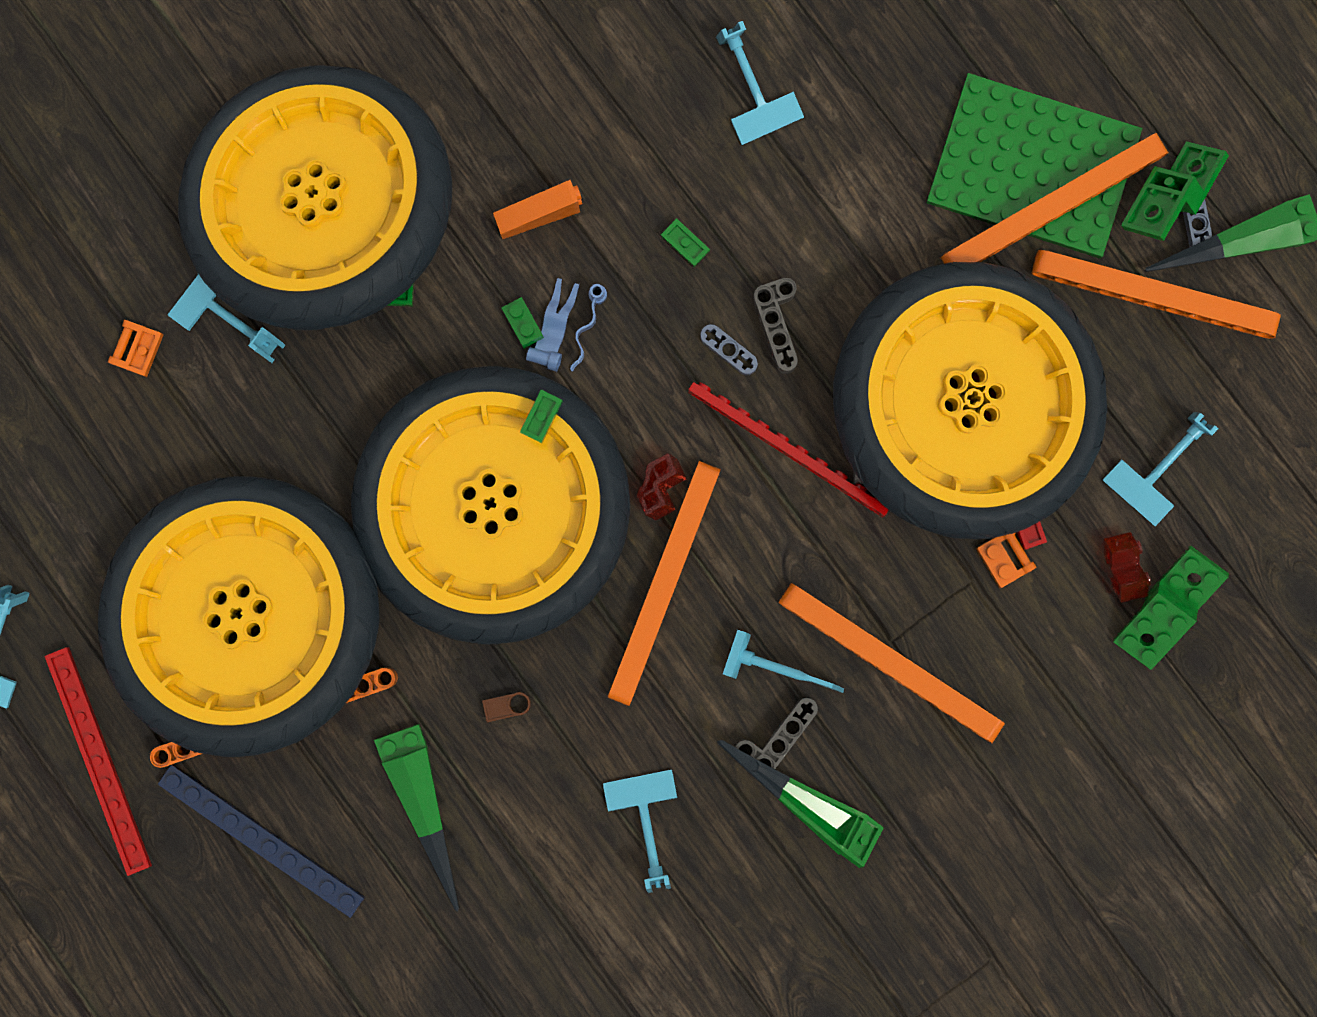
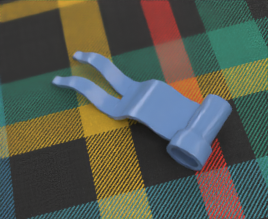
[526,278,579,372]
[570,284,607,372]

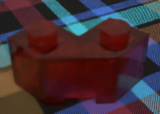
[637,453,686,521]
[1104,532,1151,603]

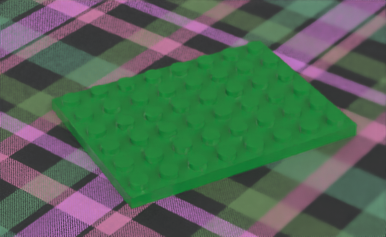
[926,73,1143,259]

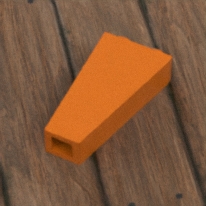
[493,180,582,239]

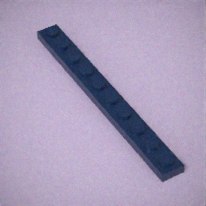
[158,764,365,918]

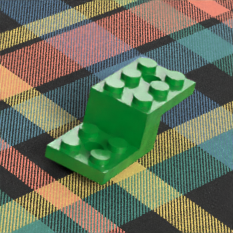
[1121,141,1229,241]
[1113,545,1229,670]

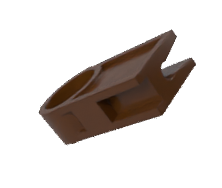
[482,692,531,722]

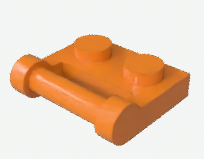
[107,320,164,377]
[976,533,1037,589]

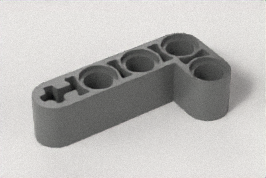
[753,278,798,374]
[735,698,818,769]

